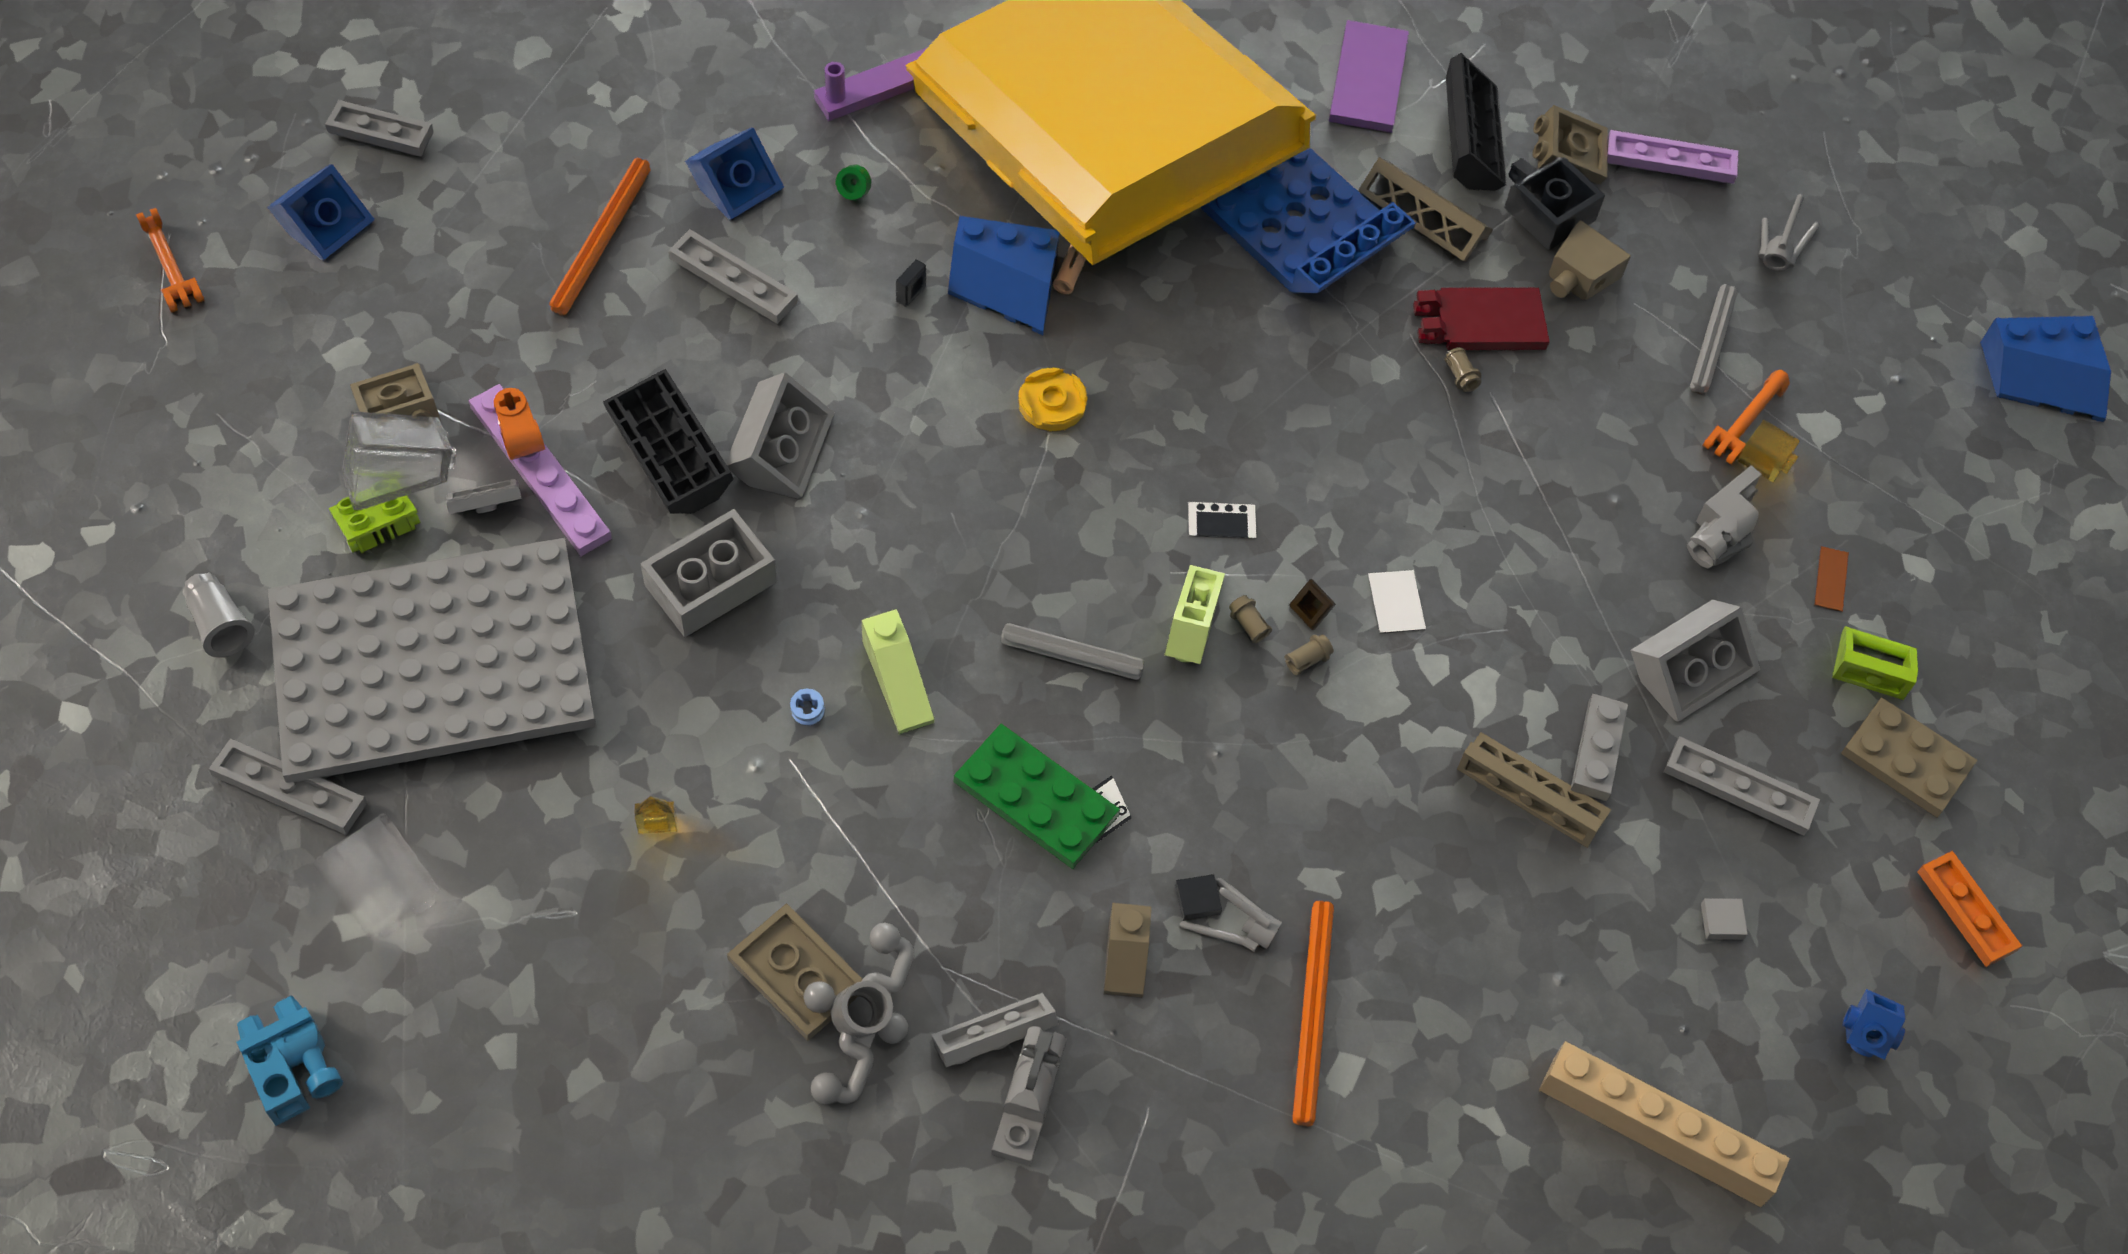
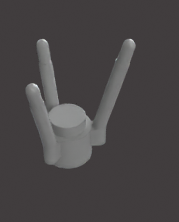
[1758,194,1819,271]
[1180,878,1282,952]

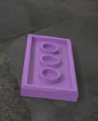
[1328,20,1409,133]

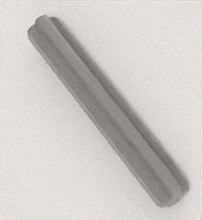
[1690,284,1738,394]
[1001,623,1144,680]

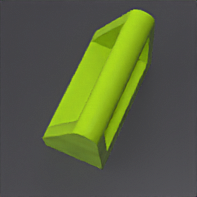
[1832,626,1918,700]

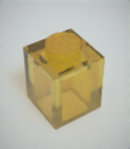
[1737,419,1800,483]

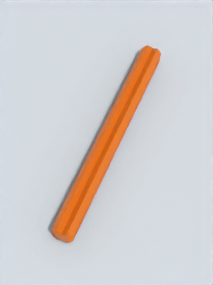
[549,157,651,316]
[1292,900,1334,1127]

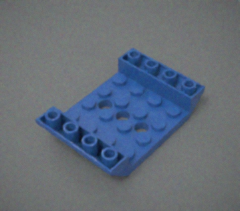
[1201,148,1416,293]

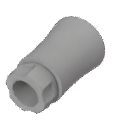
[182,572,255,658]

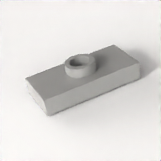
[446,479,522,514]

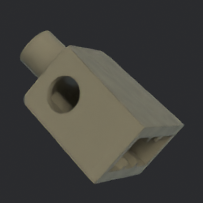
[1549,220,1631,300]

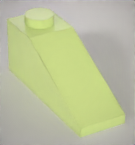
[1165,565,1225,664]
[862,609,934,734]

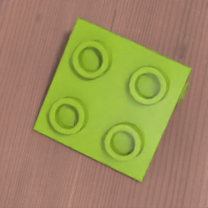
[328,479,421,553]

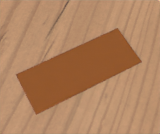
[1815,546,1849,611]

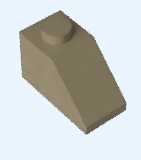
[1104,903,1152,998]

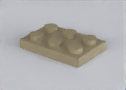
[1841,697,1978,818]
[727,903,863,1041]

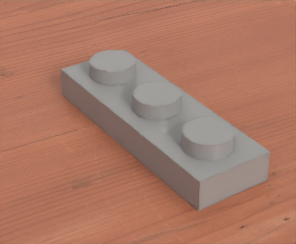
[325,100,434,157]
[1570,693,1628,801]
[932,993,1059,1067]

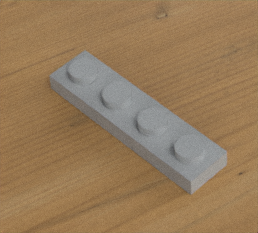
[668,229,798,324]
[1663,736,1820,836]
[209,738,367,835]

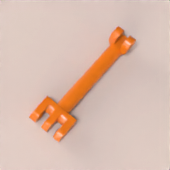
[136,208,205,313]
[1702,369,1790,465]

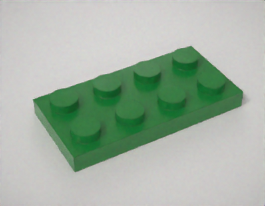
[953,723,1120,869]

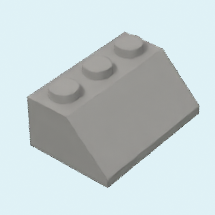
[725,372,835,499]
[1630,599,1760,722]

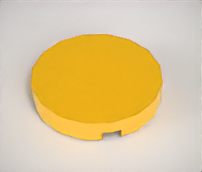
[1018,367,1088,431]

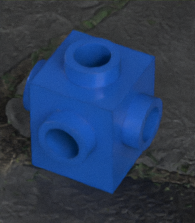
[1842,989,1906,1060]

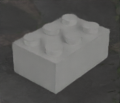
[640,509,777,637]

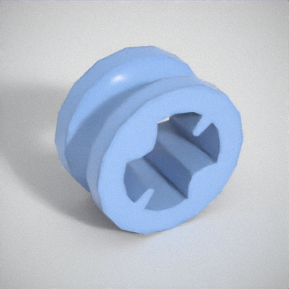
[790,688,825,725]

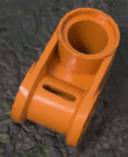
[494,388,545,460]

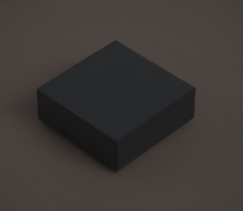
[896,259,926,307]
[1175,874,1222,921]

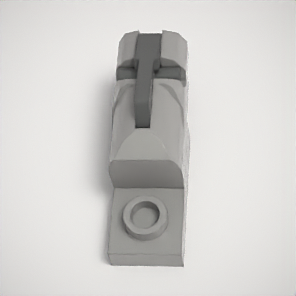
[1687,465,1762,569]
[991,1026,1067,1166]

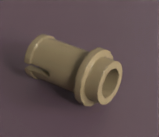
[1444,348,1481,392]
[1229,595,1272,643]
[1284,634,1334,675]

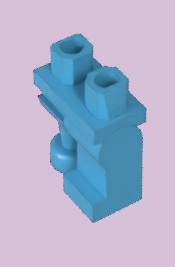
[236,996,343,1126]

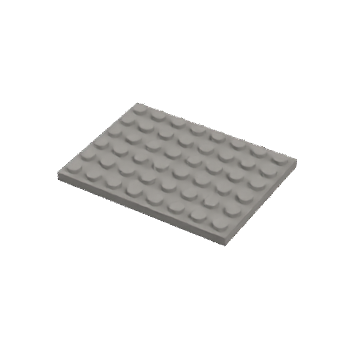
[268,538,596,783]

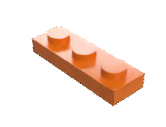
[1917,850,2022,967]

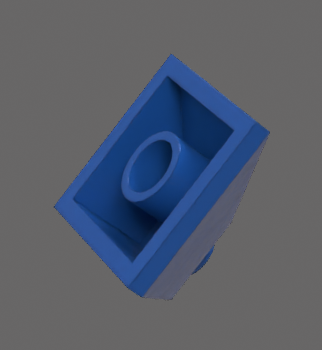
[685,128,784,220]
[267,164,375,260]

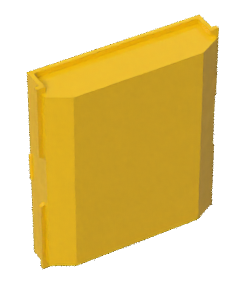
[906,0,1316,265]

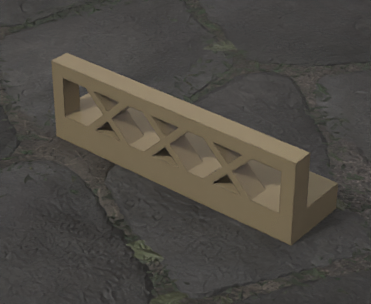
[1358,157,1493,262]
[1457,732,1611,848]

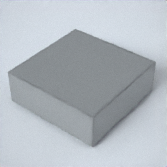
[1701,898,1748,940]

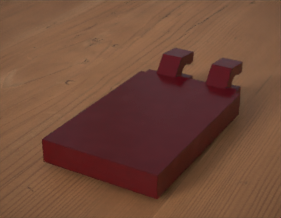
[1413,287,1550,350]

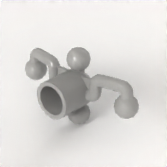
[804,923,914,1105]

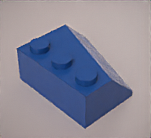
[948,216,1060,336]
[1981,316,2111,422]

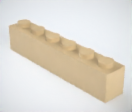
[1539,1041,1790,1207]

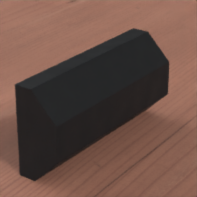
[1445,53,1506,191]
[603,369,733,514]

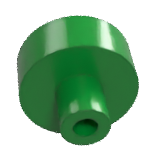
[836,164,871,200]

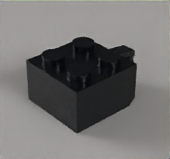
[1504,157,1605,250]

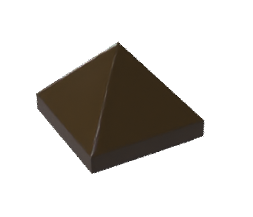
[1289,579,1336,630]

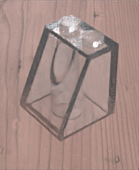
[341,411,456,510]
[314,812,440,940]

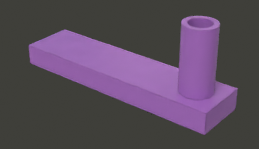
[814,47,928,121]

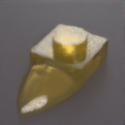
[635,796,677,834]

